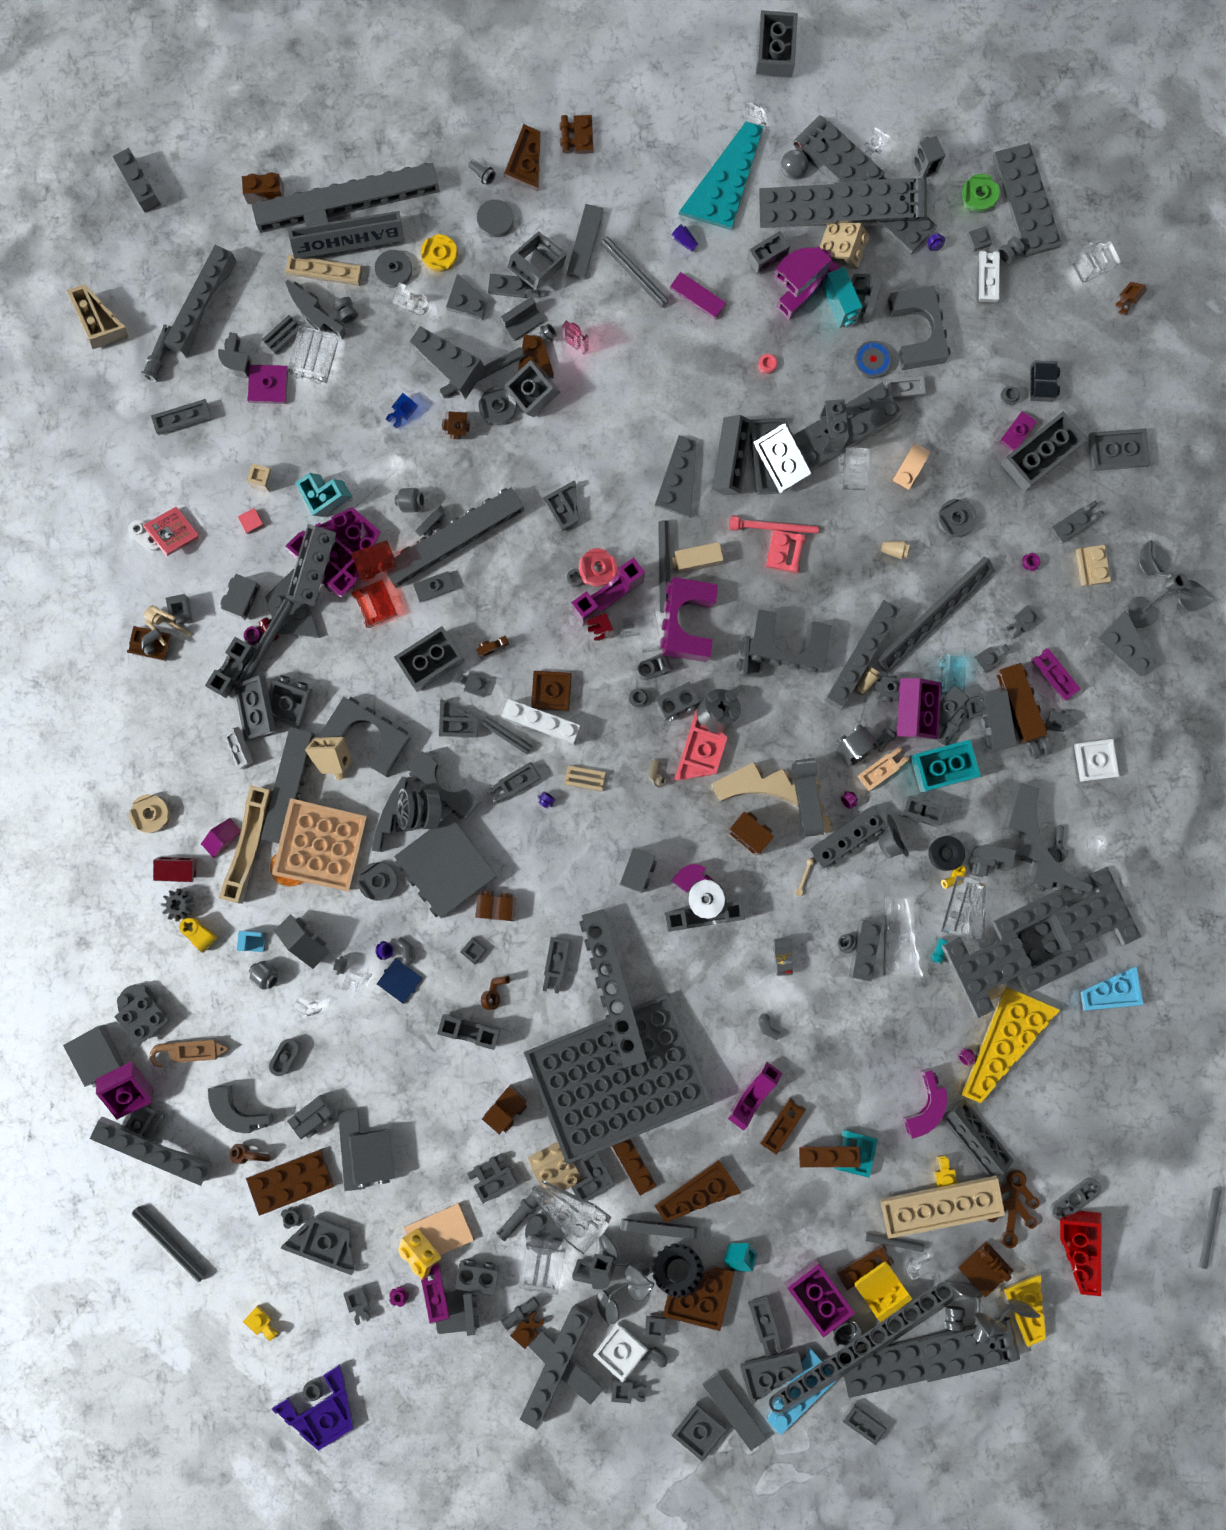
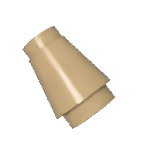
[881,541,910,560]
[855,666,880,695]

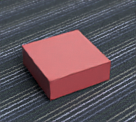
[238,508,264,534]

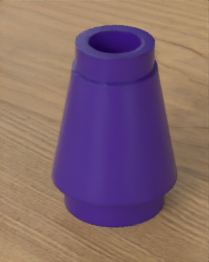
[671,224,699,252]

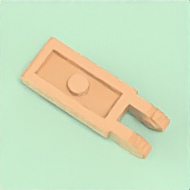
[857,746,910,791]

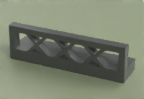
[942,1099,1014,1177]

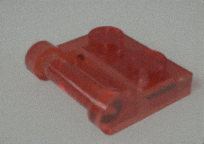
[352,579,398,628]

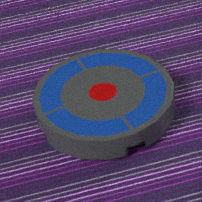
[854,341,892,379]

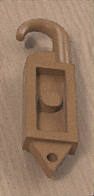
[149,1039,229,1067]

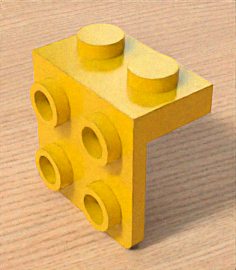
[855,1262,913,1323]

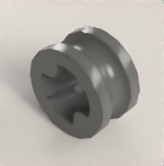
[567,569,583,587]

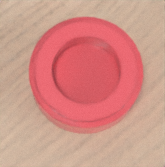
[758,354,777,374]

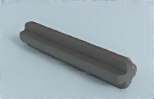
[482,716,532,754]

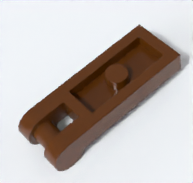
[760,1097,806,1155]
[836,1244,894,1290]

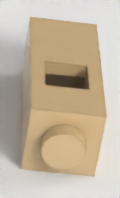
[671,542,723,574]

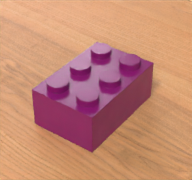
[896,678,942,740]
[785,1259,855,1338]

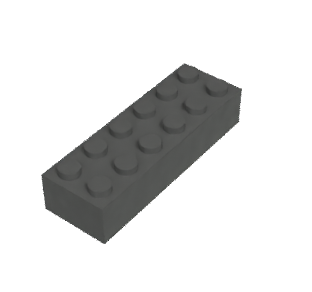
[794,382,903,471]

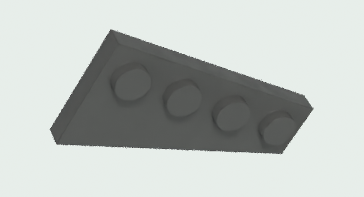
[750,418,786,495]
[655,435,696,518]

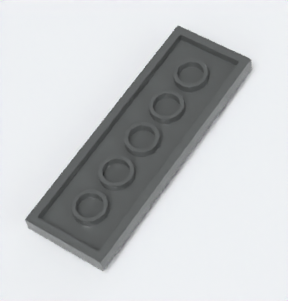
[993,143,1062,257]

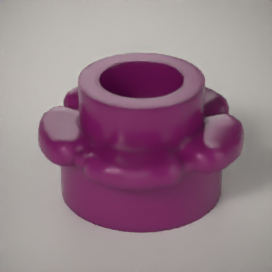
[1022,553,1041,571]
[243,626,262,645]
[841,791,858,809]
[958,1048,976,1067]
[389,1287,409,1307]

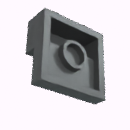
[268,675,313,728]

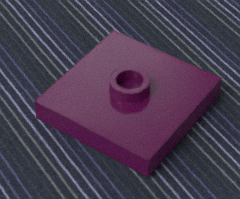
[247,364,288,404]

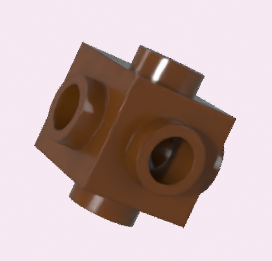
[442,411,470,440]

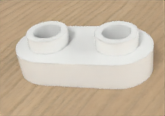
[128,520,160,551]

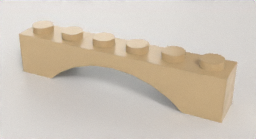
[219,785,273,904]

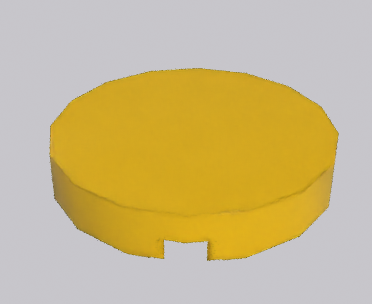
[421,234,458,272]

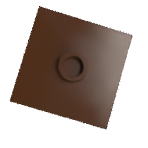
[531,671,572,711]

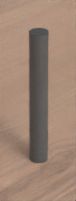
[865,1233,925,1252]

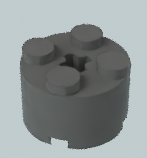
[697,689,741,733]
[834,724,879,768]

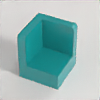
[723,1243,758,1272]

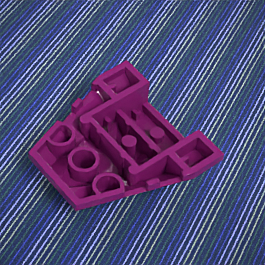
[285,507,380,597]

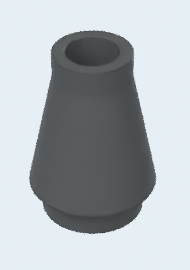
[468,159,496,185]

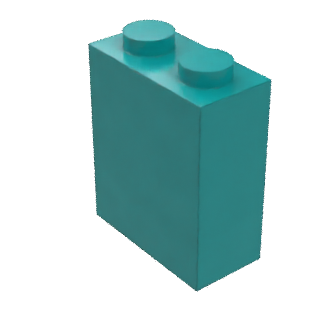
[822,267,862,328]

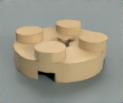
[129,794,170,833]

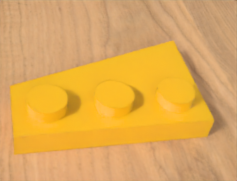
[1003,1273,1046,1347]

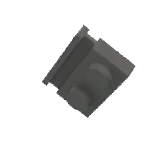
[125,1105,165,1140]

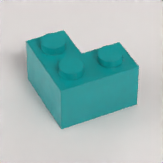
[295,473,352,517]

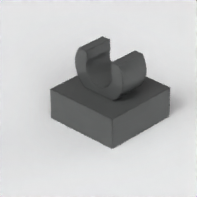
[1046,708,1070,732]

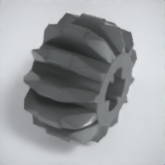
[161,888,195,922]

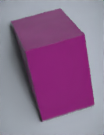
[201,818,241,858]

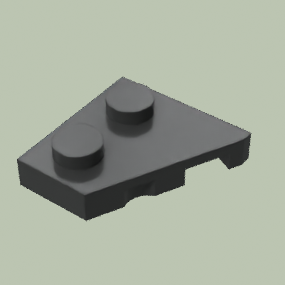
[446,274,488,320]

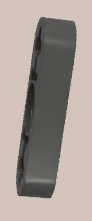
[1050,1178,1102,1220]

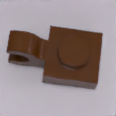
[1115,282,1147,315]

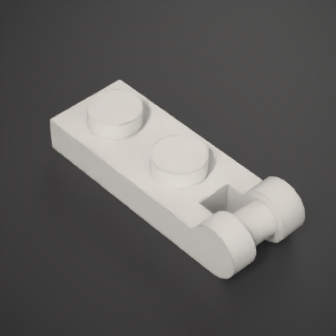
[978,251,1000,302]

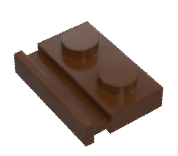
[127,626,173,662]

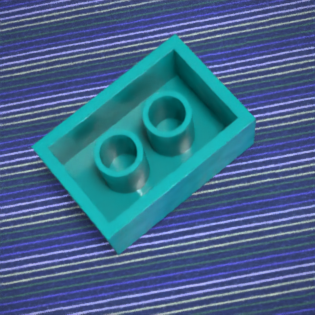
[910,740,981,793]

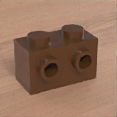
[242,172,284,204]

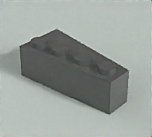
[410,326,486,400]

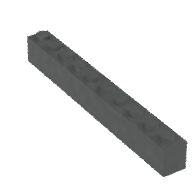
[251,163,440,233]

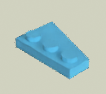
[1080,966,1143,1011]

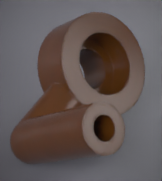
[481,976,510,1010]
[230,1144,271,1164]

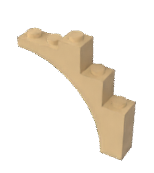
[711,763,833,835]

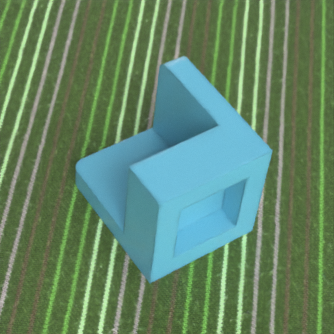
[237,931,266,952]

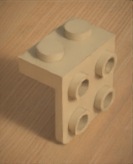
[820,223,869,269]
[528,1142,582,1198]

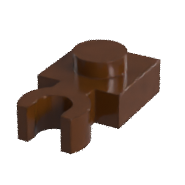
[476,635,509,659]
[510,1310,545,1349]

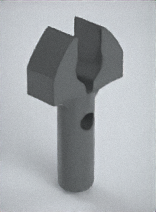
[1048,825,1069,862]

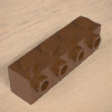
[995,662,1048,744]

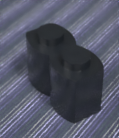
[1030,360,1060,402]

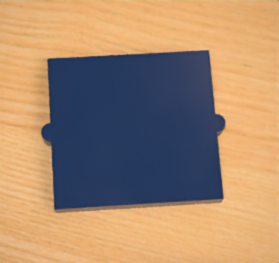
[377,958,423,1004]

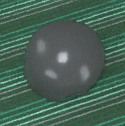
[781,149,808,179]
[832,1317,862,1347]

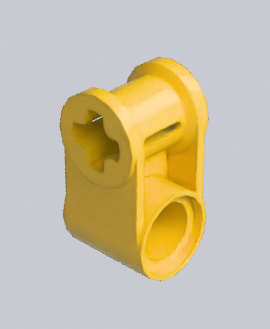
[179,918,217,953]

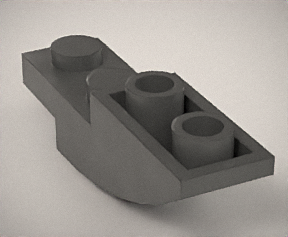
[285,279,346,339]

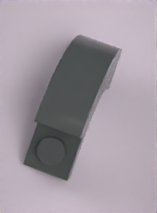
[208,1085,273,1133]

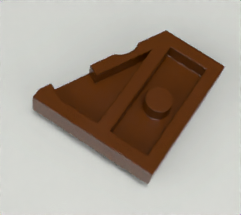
[518,334,554,378]

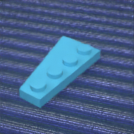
[766,1347,838,1435]

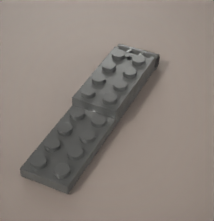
[793,115,937,254]
[759,178,927,228]
[840,1317,1020,1398]

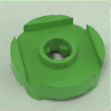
[961,174,1000,212]

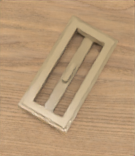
[564,766,605,792]

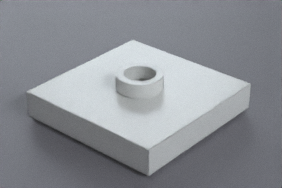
[1074,739,1120,782]
[593,1323,649,1382]

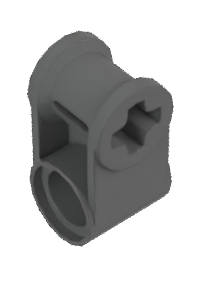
[636,653,674,680]

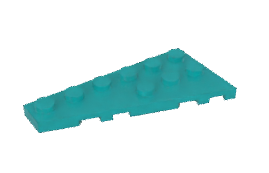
[679,121,763,230]

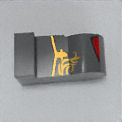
[772,939,793,976]

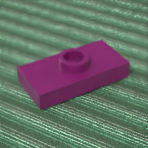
[999,411,1037,451]

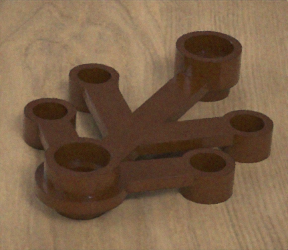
[987,1170,1039,1248]

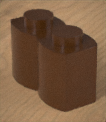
[475,891,517,921]

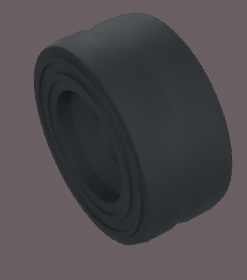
[928,836,965,871]

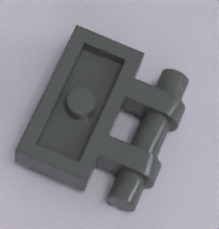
[467,1154,518,1204]

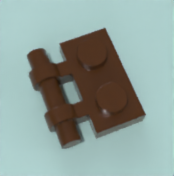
[559,115,593,154]

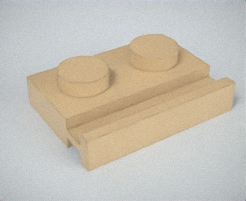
[1076,545,1111,587]

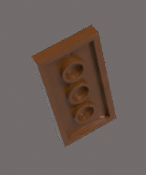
[246,1149,334,1216]

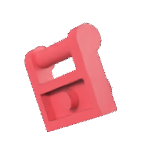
[766,530,807,574]

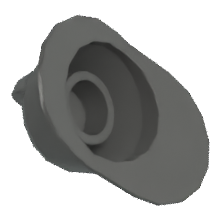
[879,814,909,858]

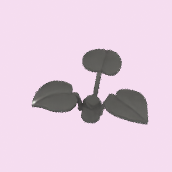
[1127,540,1213,628]
[596,1229,655,1324]
[947,1281,1041,1344]

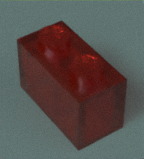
[351,540,396,580]

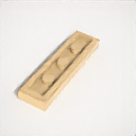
[285,255,363,286]

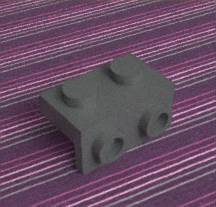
[737,635,764,678]

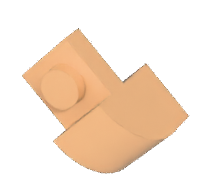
[892,442,931,490]

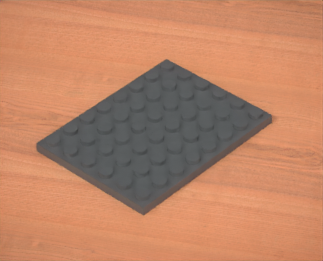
[524,993,714,1164]

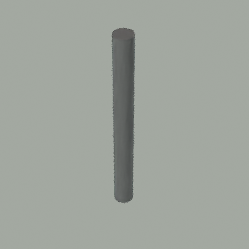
[1199,1189,1221,1269]

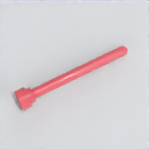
[729,515,820,534]

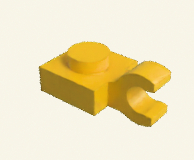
[934,1155,957,1187]
[243,1305,279,1341]

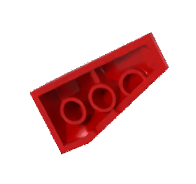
[1060,1211,1102,1297]

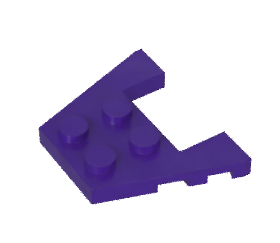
[271,1364,354,1451]

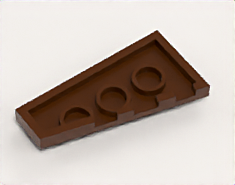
[654,1159,741,1222]

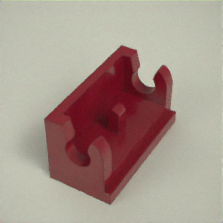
[586,613,613,641]
[153,857,197,882]

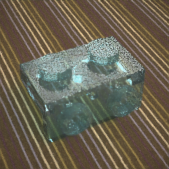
[938,654,966,694]

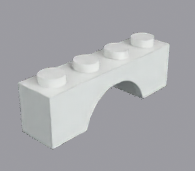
[501,699,580,746]

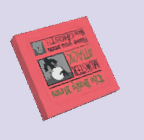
[144,507,199,556]

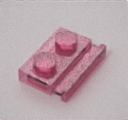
[562,320,589,355]

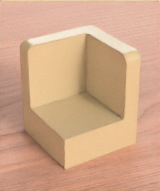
[247,464,272,492]

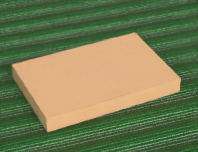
[404,1203,474,1255]

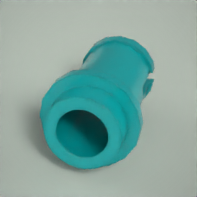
[930,938,948,965]

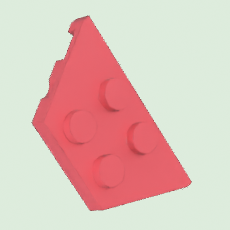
[674,709,728,781]

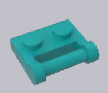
[834,1130,878,1178]

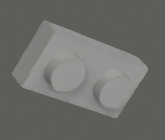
[885,375,926,399]
[223,727,253,770]

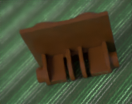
[958,1241,1014,1298]

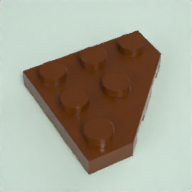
[662,1265,734,1331]

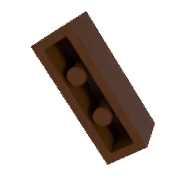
[799,1146,862,1168]

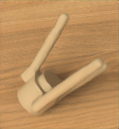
[144,605,191,646]

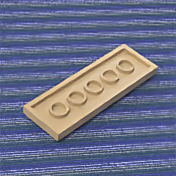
[880,1176,1005,1239]

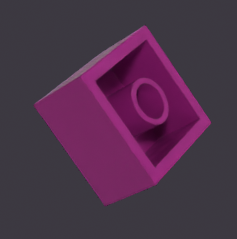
[96,1061,152,1120]

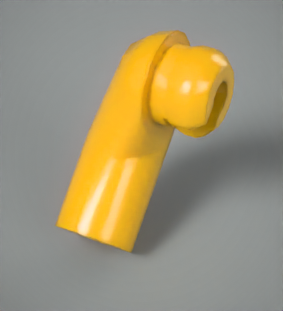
[941,865,967,889]

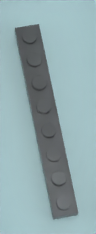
[877,556,995,673]

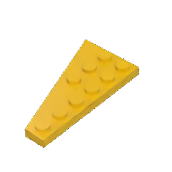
[961,987,1060,1103]

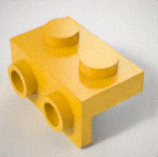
[398,1229,441,1280]

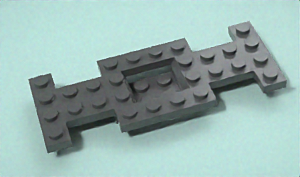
[942,867,1141,1018]

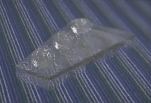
[338,452,398,509]

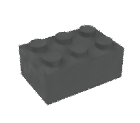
[756,10,798,77]
[394,626,465,692]

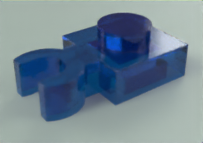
[386,393,419,428]

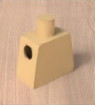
[305,737,351,780]

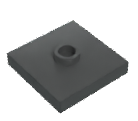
[671,1402,727,1462]

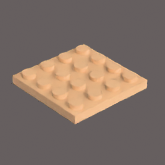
[272,798,367,892]

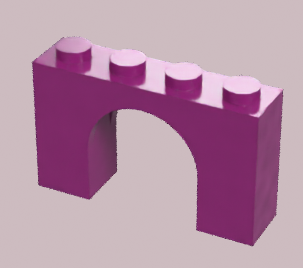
[777,246,832,320]
[571,557,645,626]
[660,577,718,662]

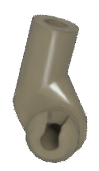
[648,760,666,788]

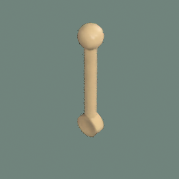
[795,858,815,896]

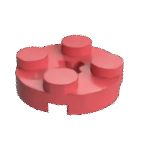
[579,548,617,587]

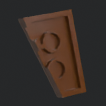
[504,124,541,191]

